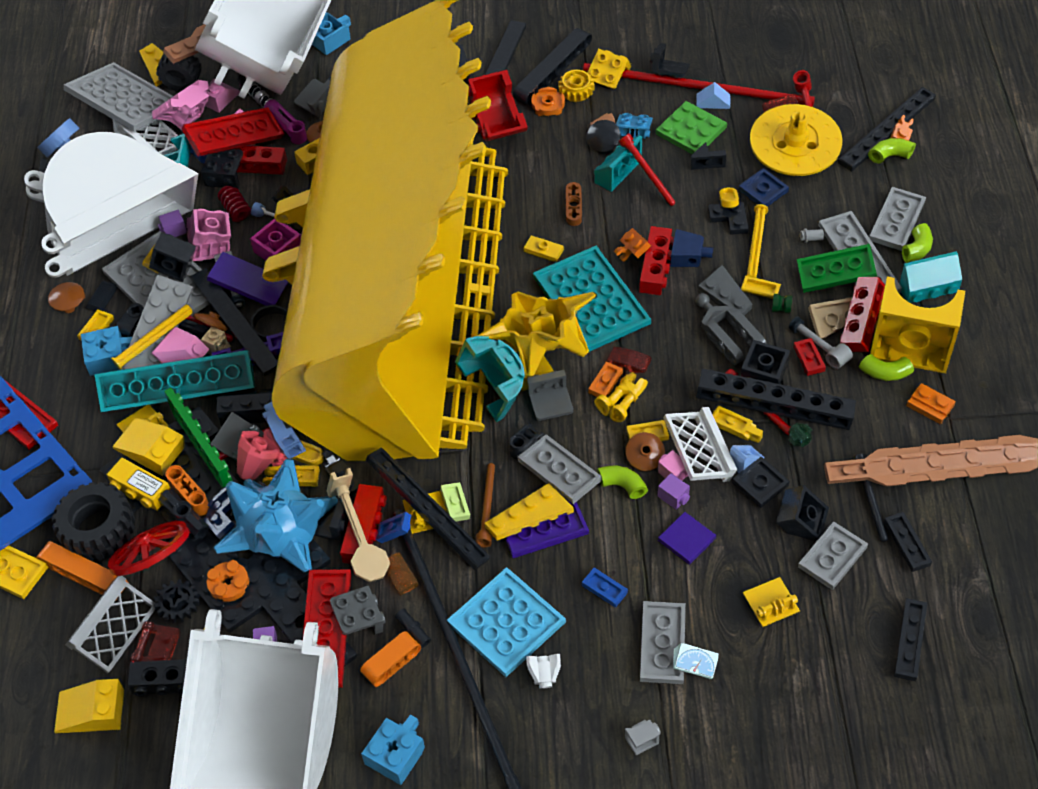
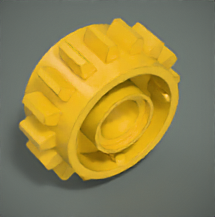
[558,70,595,102]

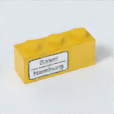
[106,458,171,511]

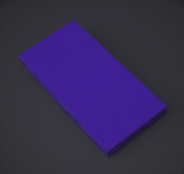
[207,252,289,306]
[505,500,589,558]

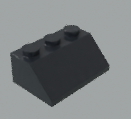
[217,389,273,426]

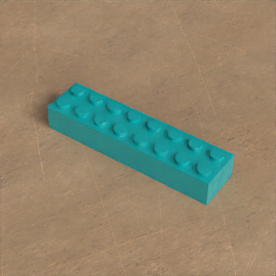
[94,350,256,412]

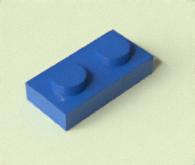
[376,512,412,543]
[582,568,628,608]

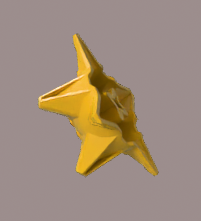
[478,292,596,377]

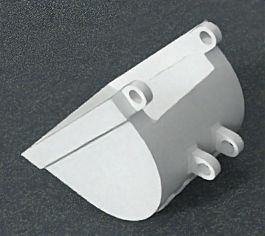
[195,0,331,99]
[24,132,198,278]
[170,609,338,789]

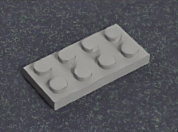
[869,187,926,251]
[518,435,602,504]
[640,601,686,684]

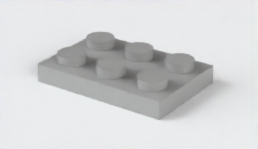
[798,522,868,590]

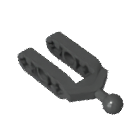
[695,293,766,366]

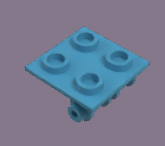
[616,113,653,139]

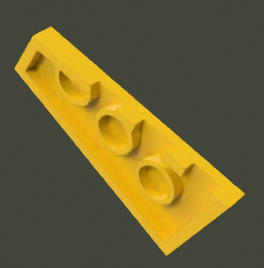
[485,483,574,540]

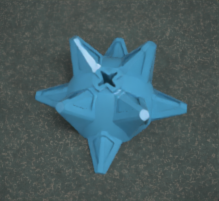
[213,459,338,572]

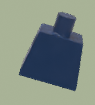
[670,229,713,267]

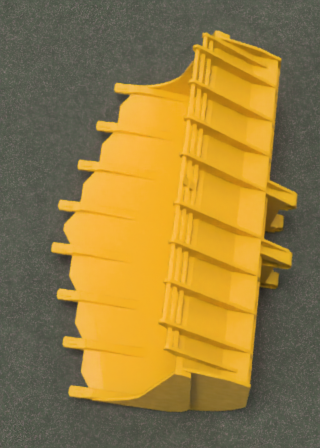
[262,0,508,461]

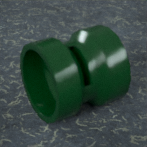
[772,294,793,314]

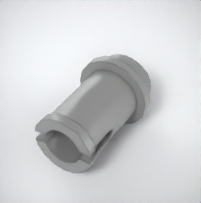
[800,228,824,243]

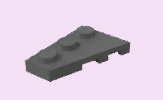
[698,265,753,316]

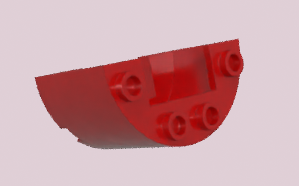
[468,70,528,142]

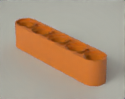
[36,541,129,601]

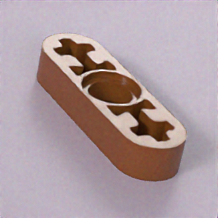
[566,182,582,226]

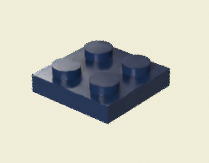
[738,168,789,207]

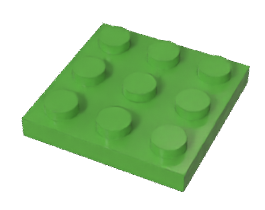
[656,101,727,154]

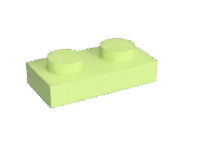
[440,482,470,522]

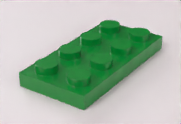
[797,244,877,293]

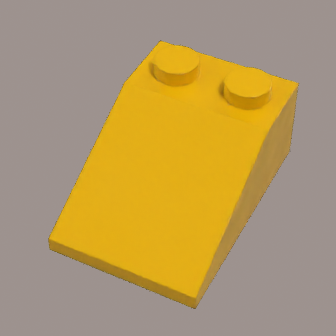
[113,418,185,476]
[54,679,124,733]

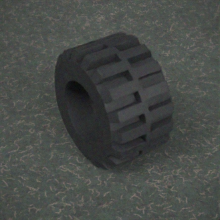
[156,53,202,92]

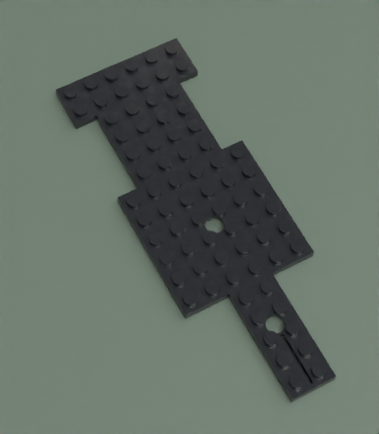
[100,406,357,667]

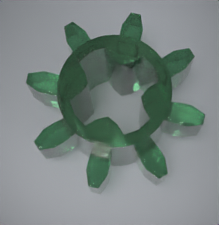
[788,423,813,447]

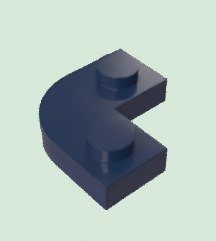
[204,486,235,539]

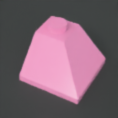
[205,79,240,113]
[151,327,209,364]

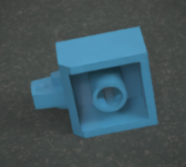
[312,12,351,55]
[81,326,132,376]
[361,715,425,785]

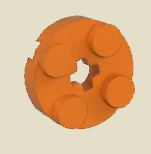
[531,87,565,116]
[207,560,249,602]

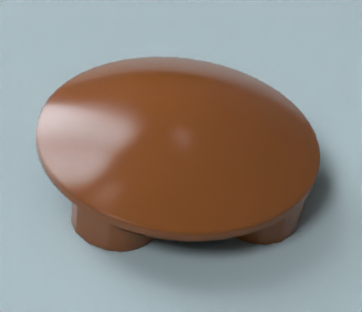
[48,282,85,313]

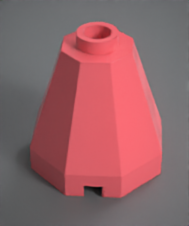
[236,431,279,480]

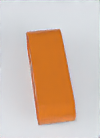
[165,465,209,516]
[360,631,421,687]

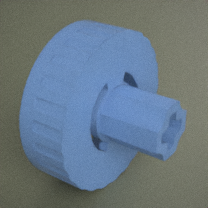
[37,118,80,158]

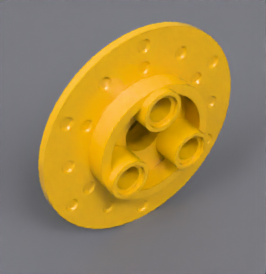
[750,104,842,176]

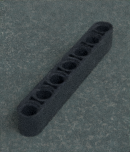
[513,28,592,105]

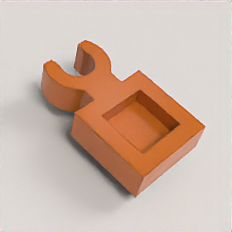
[890,115,913,141]

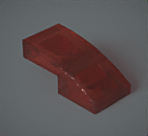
[607,347,652,373]

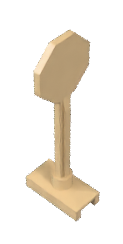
[326,468,390,582]

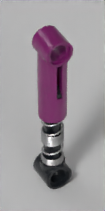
[237,74,307,144]

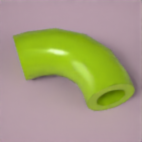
[868,138,916,164]
[902,223,933,263]
[859,354,914,381]
[597,465,648,499]

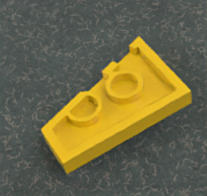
[139,43,163,87]

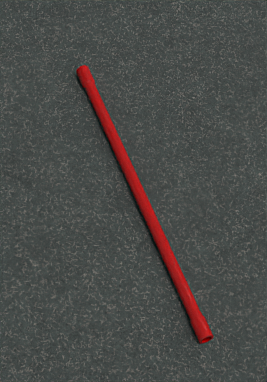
[583,63,815,106]

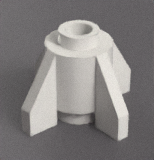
[526,654,561,688]

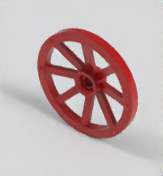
[108,521,190,576]

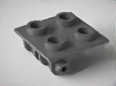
[210,412,264,461]

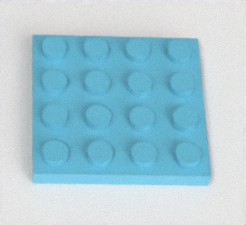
[447,567,566,677]

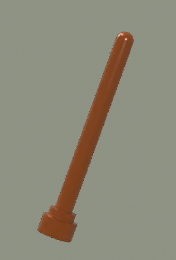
[475,463,495,548]

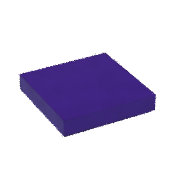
[658,512,716,565]

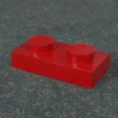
[793,338,826,376]

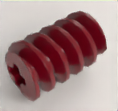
[218,186,251,222]

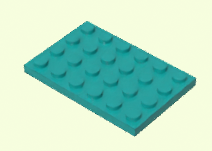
[533,245,651,352]

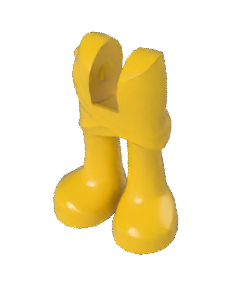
[594,372,648,422]

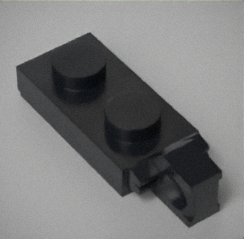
[322,450,360,496]

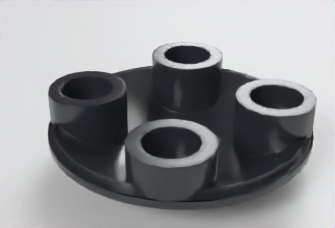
[587,120,621,154]

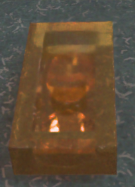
[386,552,419,596]

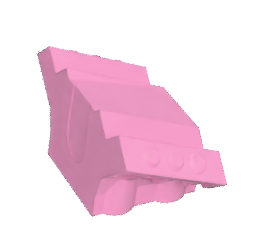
[152,80,209,130]
[186,208,231,262]

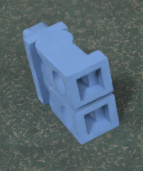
[262,401,306,459]

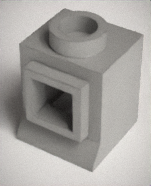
[625,720,661,755]

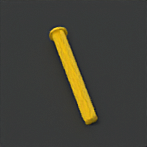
[747,204,768,278]
[111,305,193,370]

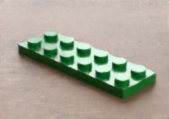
[164,388,233,489]

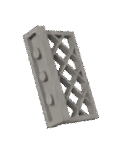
[65,576,155,673]

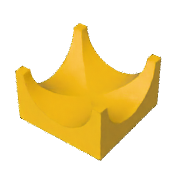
[870,276,965,374]

